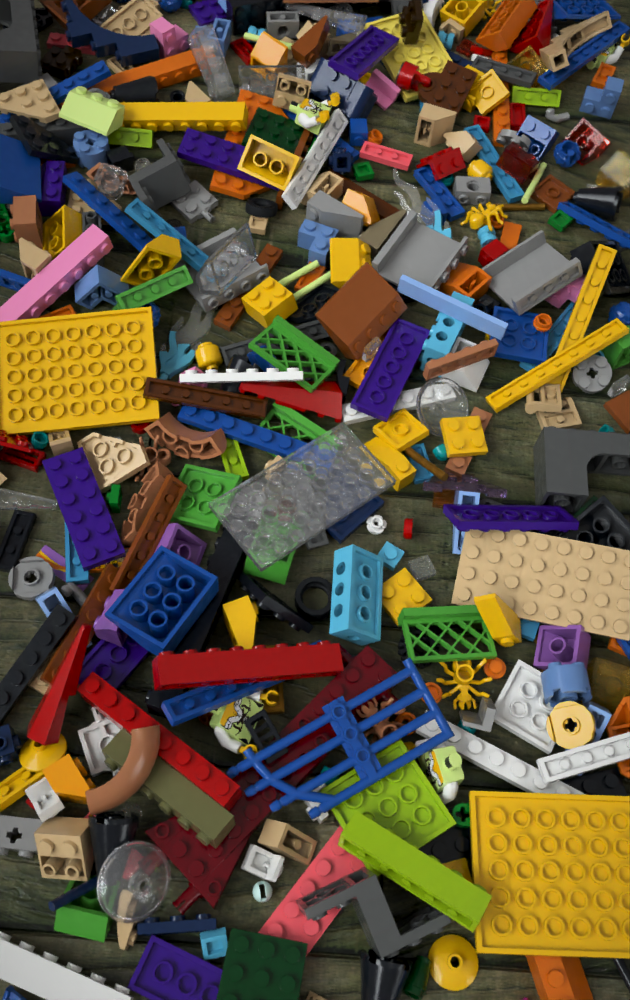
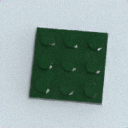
[242,107,304,154]
[217,928,308,1000]

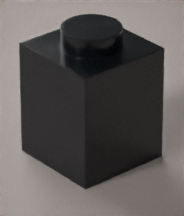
[106,145,135,175]

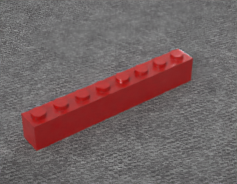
[152,640,344,691]
[77,671,243,811]

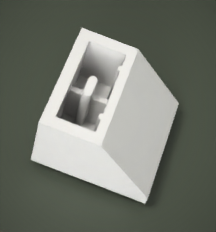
[441,336,490,392]

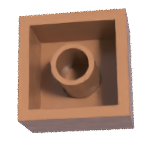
[10,195,43,249]

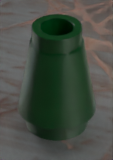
[402,955,431,1000]

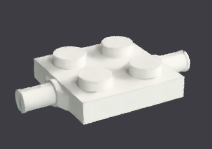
[78,707,121,777]

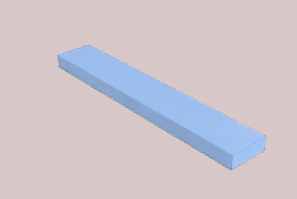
[397,274,508,340]

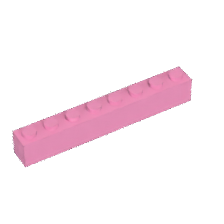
[0,224,113,322]

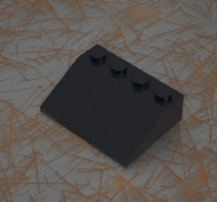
[570,241,630,295]
[555,495,630,551]

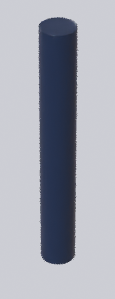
[48,876,103,912]

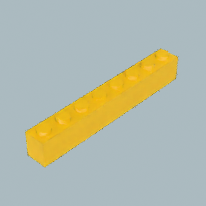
[119,102,249,132]

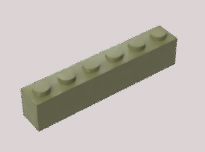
[102,728,236,848]

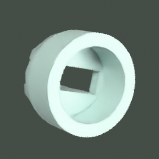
[252,881,272,903]

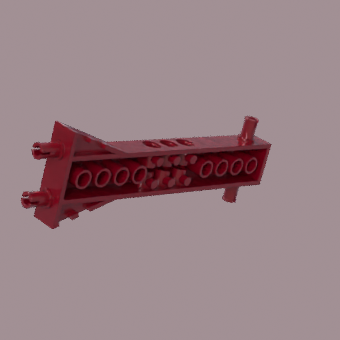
[138,643,406,915]

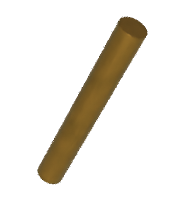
[495,203,545,211]
[405,447,448,481]

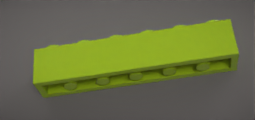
[338,810,492,932]

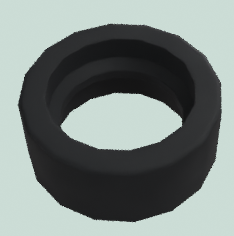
[295,577,332,621]

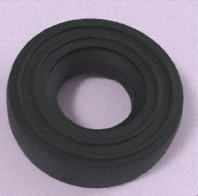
[246,198,278,218]

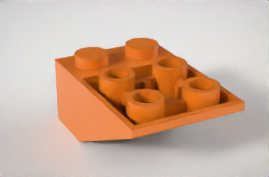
[439,262,492,304]

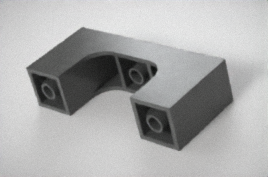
[0,0,42,83]
[533,426,630,514]

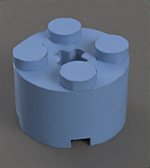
[73,129,110,170]
[540,662,592,708]

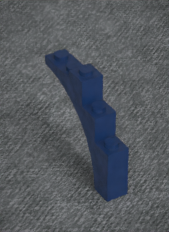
[60,0,160,68]

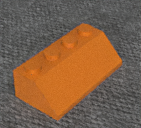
[475,0,537,52]
[525,955,594,1000]

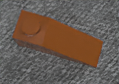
[291,15,330,69]

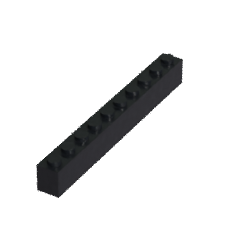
[145,512,256,719]

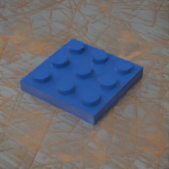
[489,306,549,365]

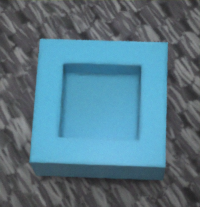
[378,541,405,571]
[200,927,228,961]

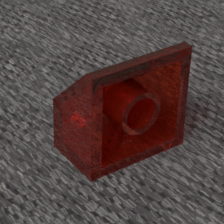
[562,117,612,166]
[496,142,540,185]

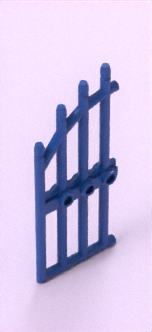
[226,657,455,819]

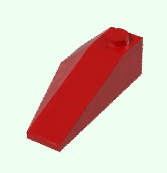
[510,0,553,58]

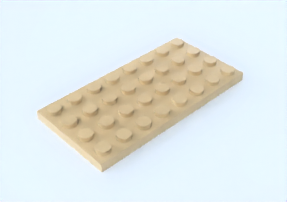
[451,530,630,641]

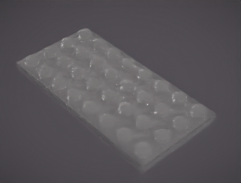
[209,422,396,572]

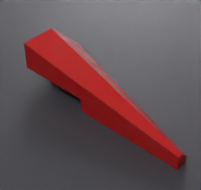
[239,381,342,423]
[27,623,92,746]

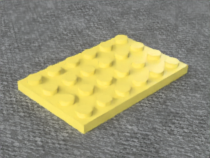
[364,9,453,103]

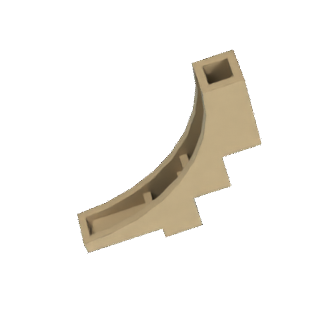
[539,10,612,72]

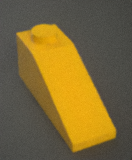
[360,436,417,492]
[474,593,522,647]

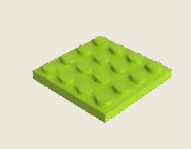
[320,739,456,877]

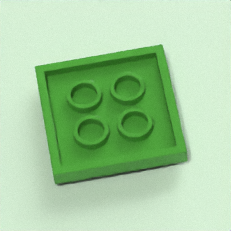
[170,464,242,533]

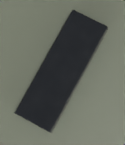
[0,509,37,573]

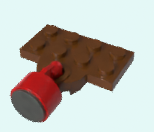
[395,60,478,120]

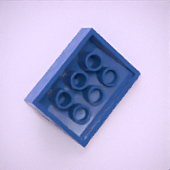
[552,0,621,22]
[0,134,42,204]
[105,545,219,656]

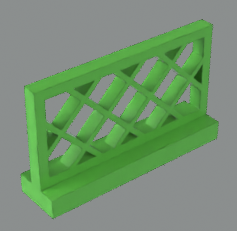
[112,265,194,310]
[248,315,340,393]
[259,402,343,484]
[397,605,497,664]

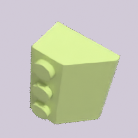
[59,86,125,136]

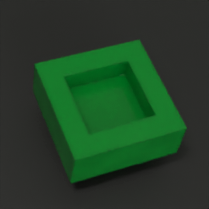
[352,161,374,182]
[547,209,573,233]
[106,484,123,513]

